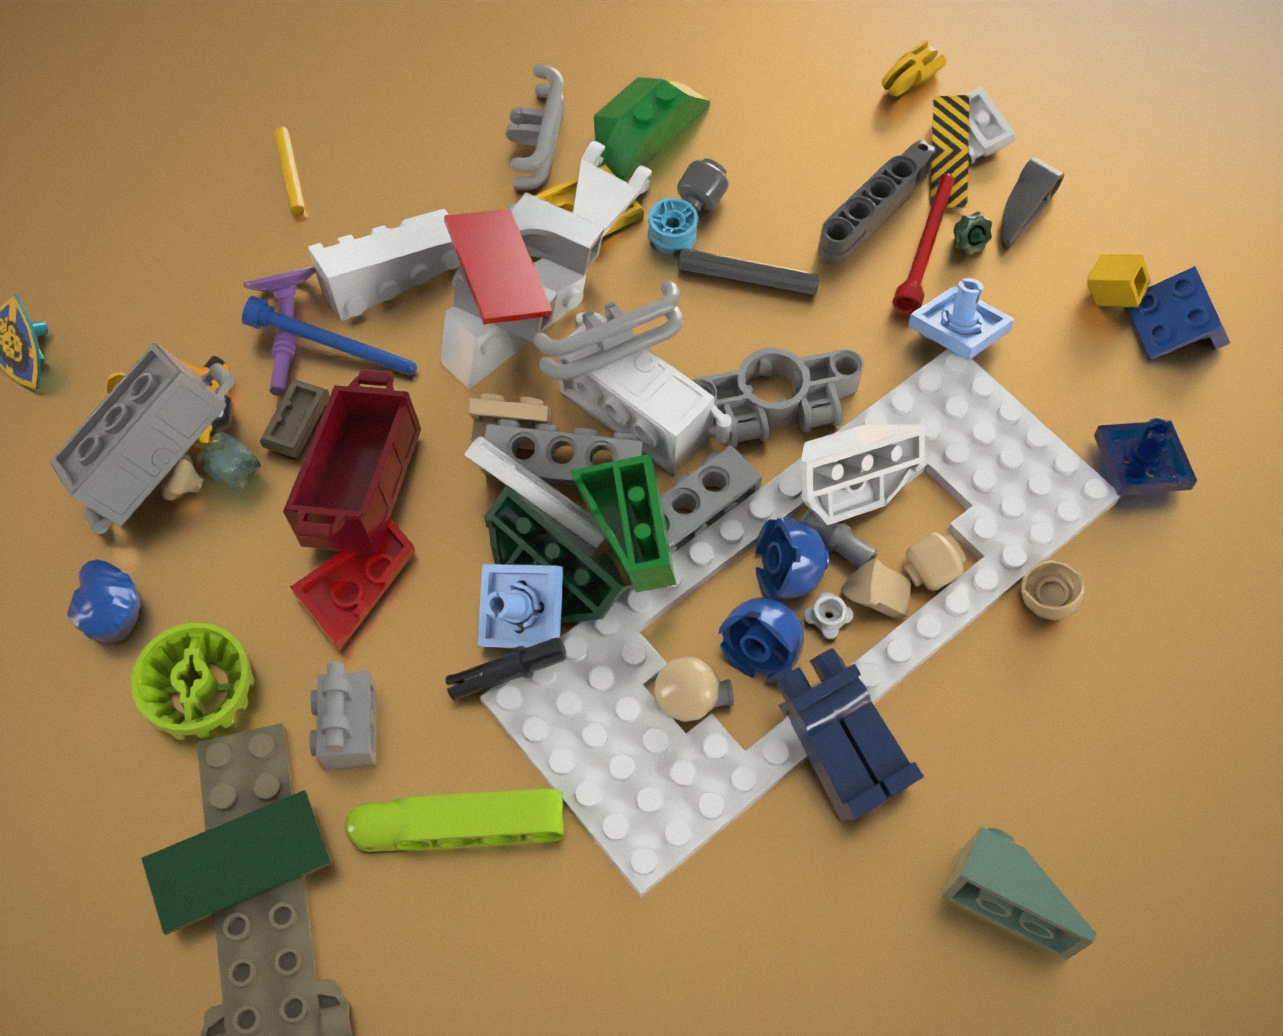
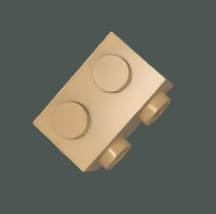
[468,393,552,451]

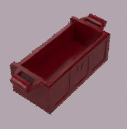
[283,369,422,555]

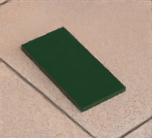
[141,790,332,935]

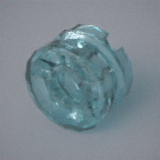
[196,432,261,492]

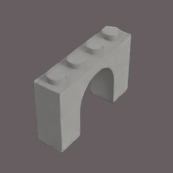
[452,192,605,342]

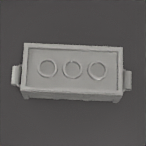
[50,342,235,534]

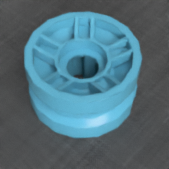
[648,198,698,255]

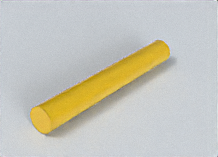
[274,127,305,215]

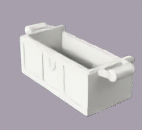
[557,312,732,476]

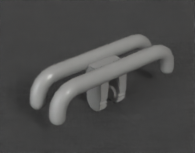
[505,64,565,191]
[533,280,683,380]

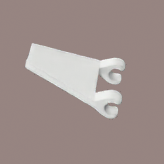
[573,141,652,236]

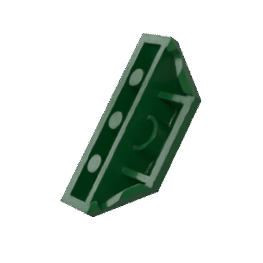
[484,485,626,623]

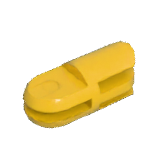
[882,40,947,96]

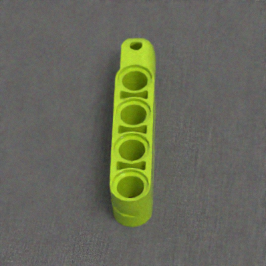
[345,788,565,852]

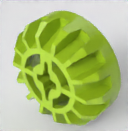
[131,622,254,740]

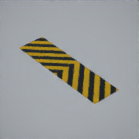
[930,95,970,208]

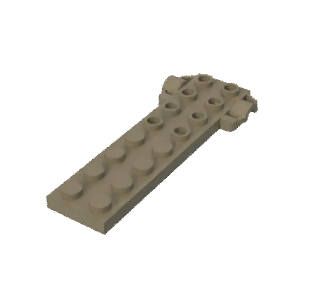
[197,723,353,1036]

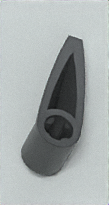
[1002,157,1065,247]

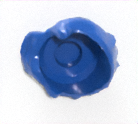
[67,559,142,643]

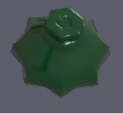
[953,211,992,256]

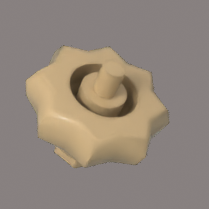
[161,453,203,500]

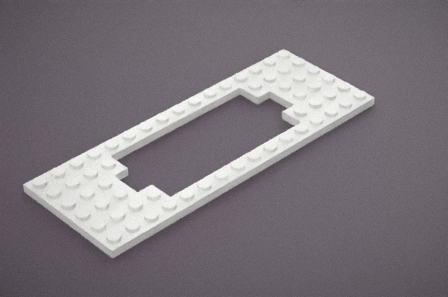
[480,349,1121,898]

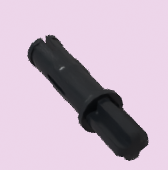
[445,637,567,701]

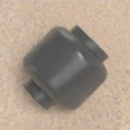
[677,158,729,213]

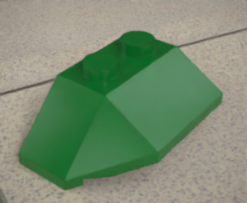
[594,77,710,182]

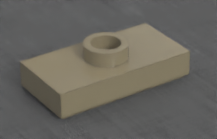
[260,379,330,458]

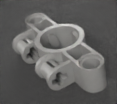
[692,348,864,447]

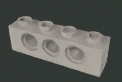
[480,419,644,486]
[610,445,762,556]

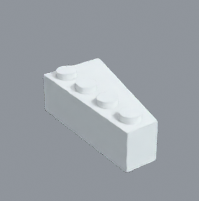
[308,209,461,322]

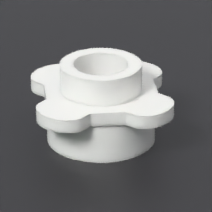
[804,592,853,639]

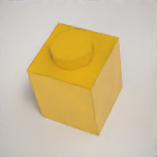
[1087,254,1151,307]

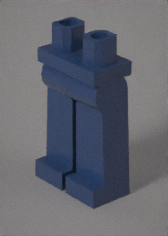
[776,648,924,821]

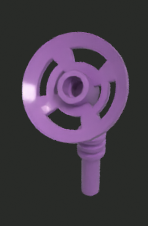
[243,267,316,396]

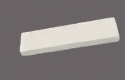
[464,437,605,549]

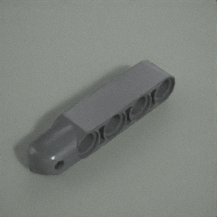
[818,140,936,264]

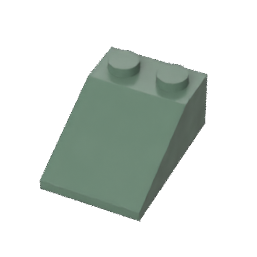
[942,827,1096,960]

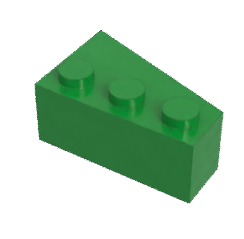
[570,454,677,593]

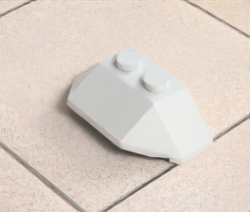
[801,425,925,525]

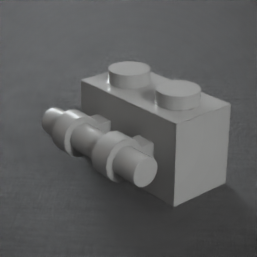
[310,662,376,770]

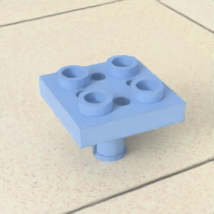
[908,279,1014,360]
[478,564,563,648]

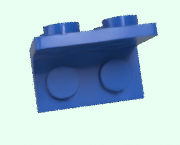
[1128,266,1230,359]

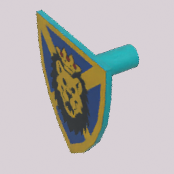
[0,295,48,390]

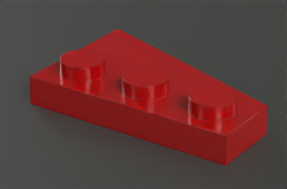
[290,518,415,651]

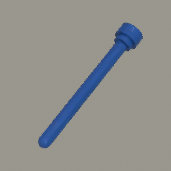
[242,296,417,375]

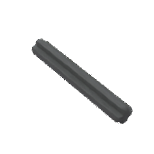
[678,249,820,295]

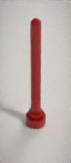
[892,173,954,314]

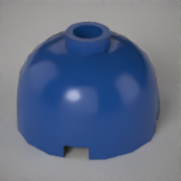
[755,518,829,599]
[719,597,804,682]

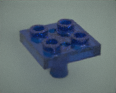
[1094,418,1197,496]

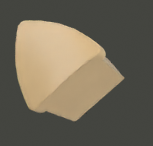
[841,558,911,620]

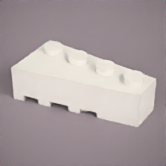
[440,258,586,389]

